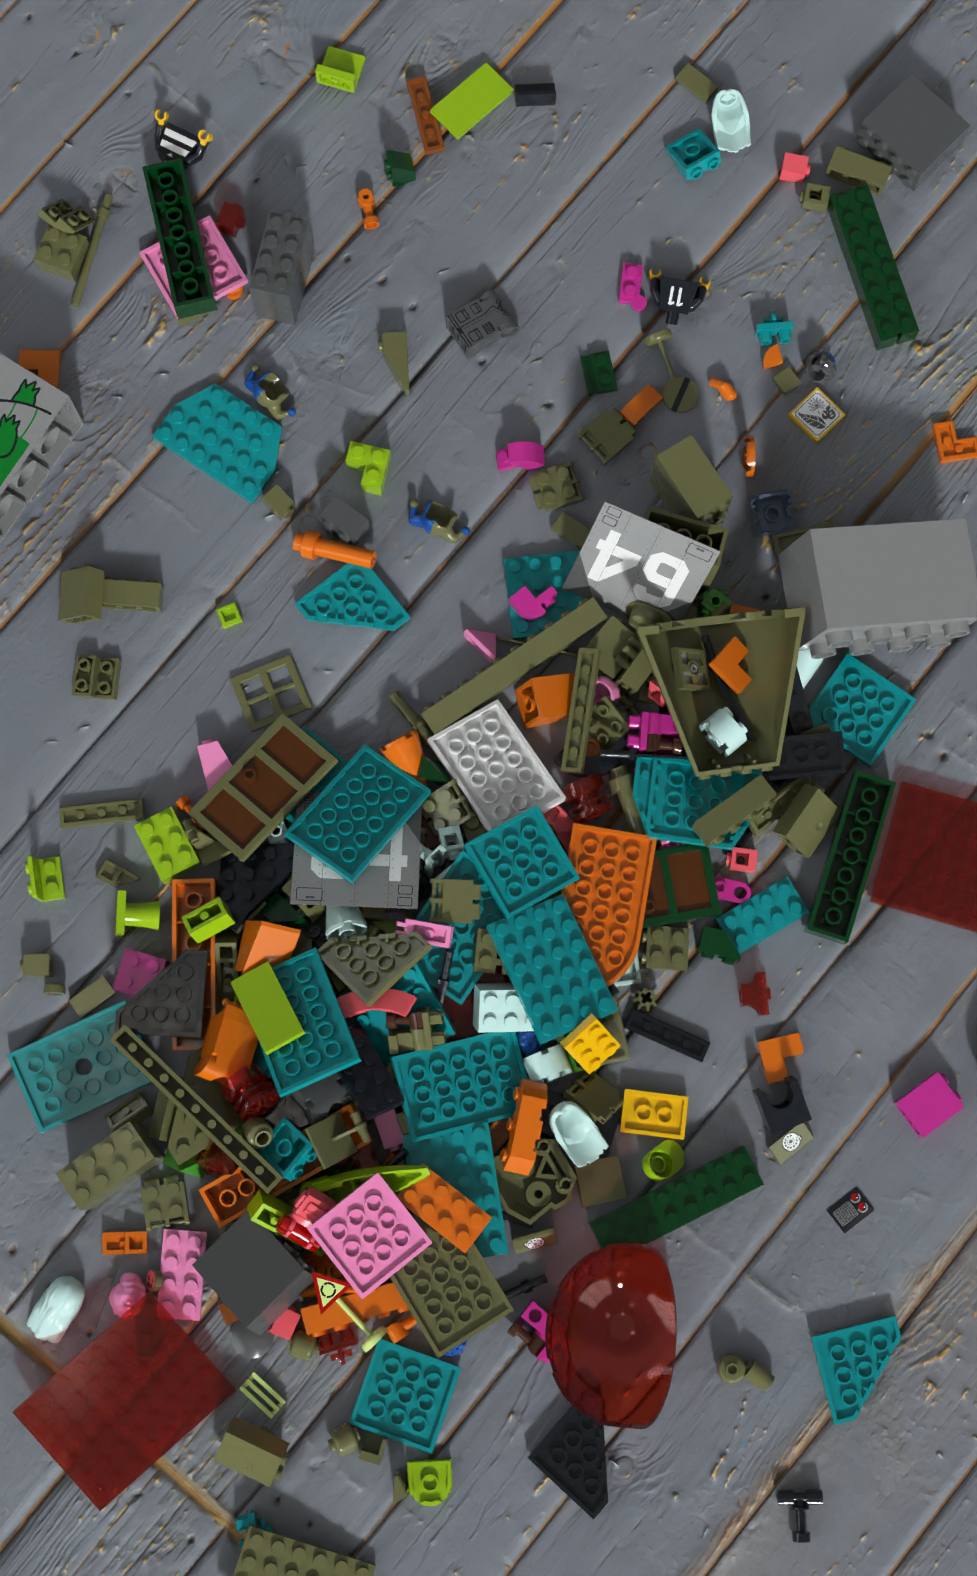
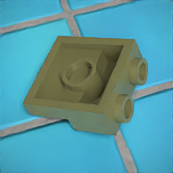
[641,926,689,971]

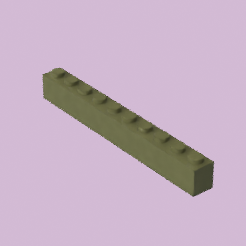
[421,597,607,735]
[109,1024,283,1194]

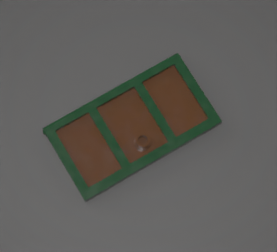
[642,844,721,929]

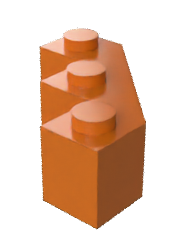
[500,1079,548,1175]

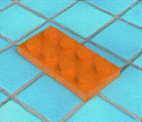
[397,1163,492,1253]

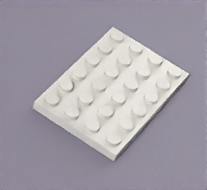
[427,699,566,831]

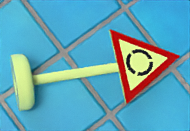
[311,1271,388,1353]

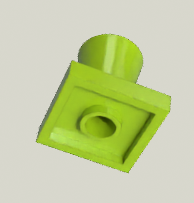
[115,890,160,938]

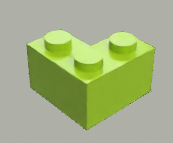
[346,441,391,496]

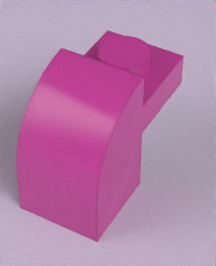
[497,441,545,472]
[509,586,557,620]

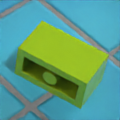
[181,897,235,944]

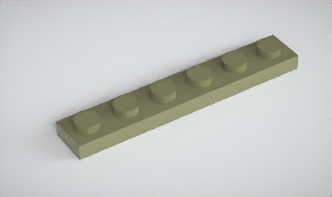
[561,648,601,774]

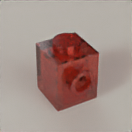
[215,202,246,238]

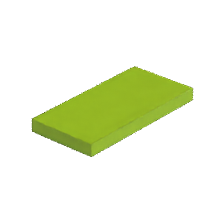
[430,62,514,140]
[230,961,306,1055]

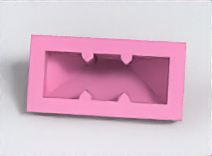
[464,629,496,664]

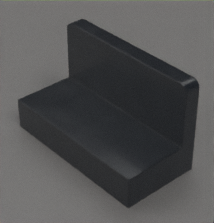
[515,83,556,107]

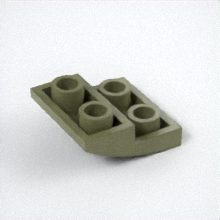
[38,198,96,234]
[72,655,122,700]
[573,1155,627,1208]

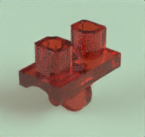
[318,1326,359,1365]

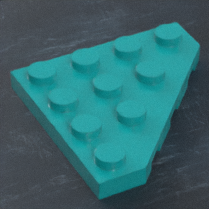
[294,563,411,631]
[810,1315,902,1425]

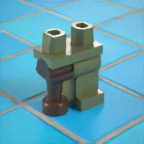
[386,1006,447,1055]

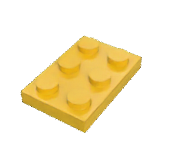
[560,1013,621,1075]
[619,1089,689,1140]

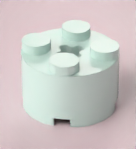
[699,707,748,757]
[523,1044,572,1084]

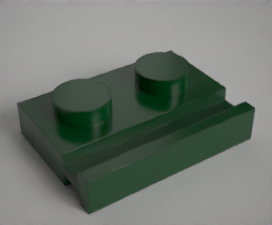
[580,350,617,396]

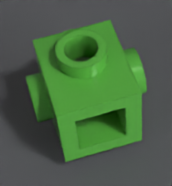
[699,588,733,616]

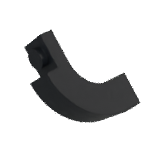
[554,737,627,779]

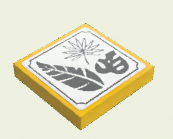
[788,387,846,444]

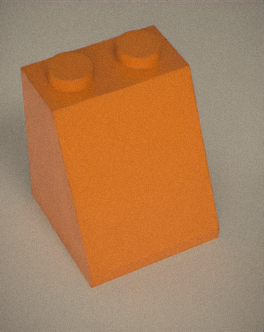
[514,673,575,729]
[235,921,301,976]

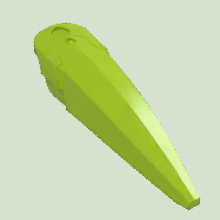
[300,1165,431,1204]

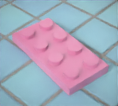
[156,1229,208,1321]

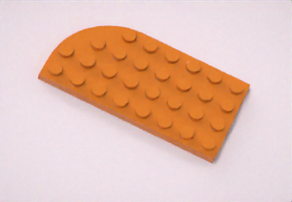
[561,823,657,987]

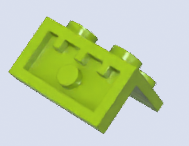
[315,46,366,93]
[25,855,66,902]

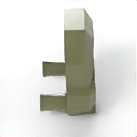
[494,1137,577,1225]

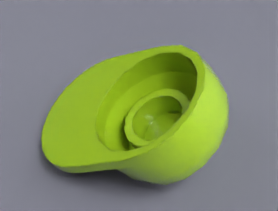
[642,1140,685,1181]

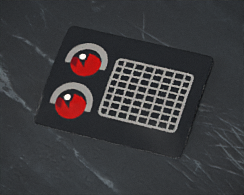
[827,1187,874,1233]

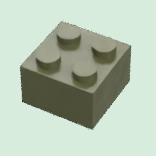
[33,224,89,282]

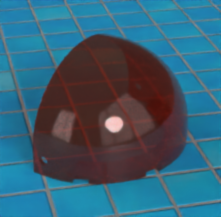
[545,1243,677,1429]

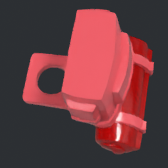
[275,1187,336,1252]

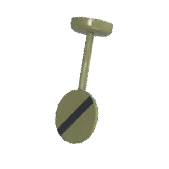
[644,329,699,413]

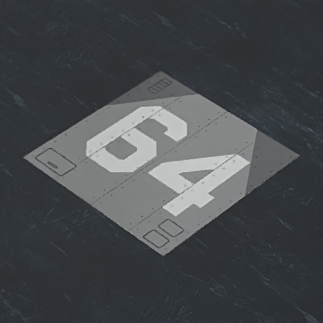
[562,502,721,621]
[290,791,422,909]

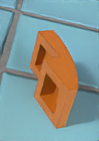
[619,384,664,427]
[102,1231,147,1255]

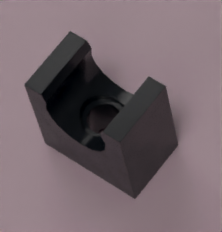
[752,1075,812,1135]

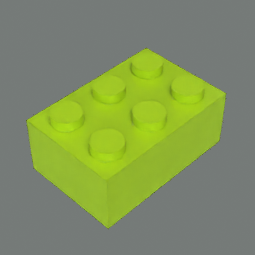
[134,806,203,885]

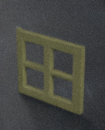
[230,654,313,732]

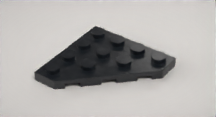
[218,842,294,929]
[114,950,208,1038]
[527,1390,608,1520]

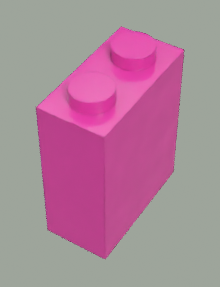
[894,1072,964,1138]

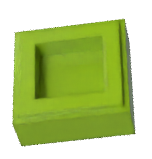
[216,602,243,629]

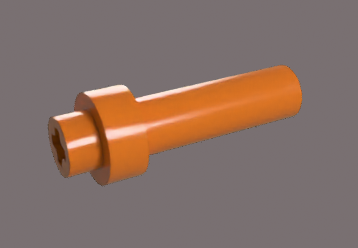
[293,529,377,569]

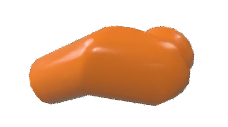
[709,377,737,401]

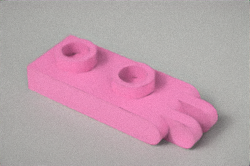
[395,918,454,948]

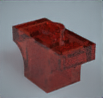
[738,972,771,1017]
[195,1143,237,1176]
[351,1143,382,1170]

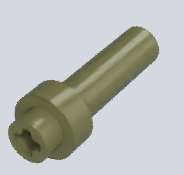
[608,765,647,835]

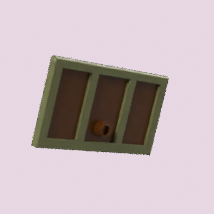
[188,713,339,863]

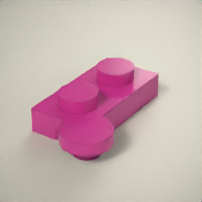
[619,263,647,312]

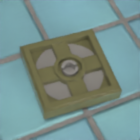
[671,647,711,692]

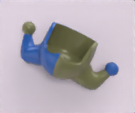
[244,364,296,420]
[408,499,470,543]

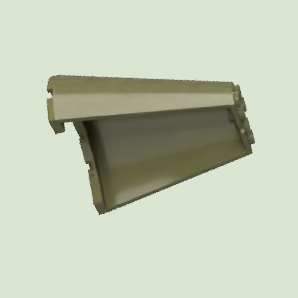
[636,607,806,780]

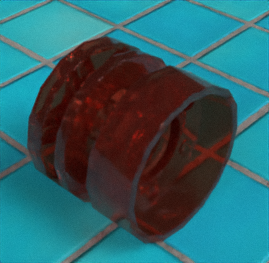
[561,774,615,824]
[221,1064,280,1122]

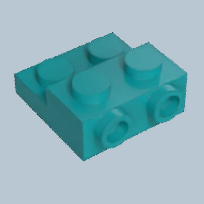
[665,128,721,181]
[256,1117,317,1181]

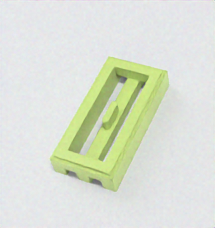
[239,1371,287,1419]

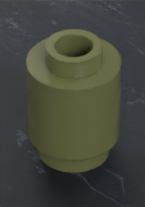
[743,1359,775,1391]

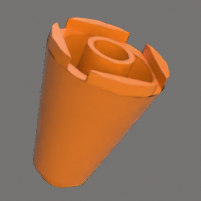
[380,729,429,786]

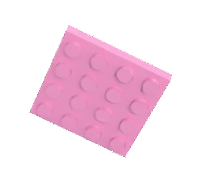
[139,215,248,319]
[307,1172,433,1299]

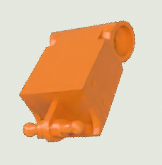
[193,998,258,1093]

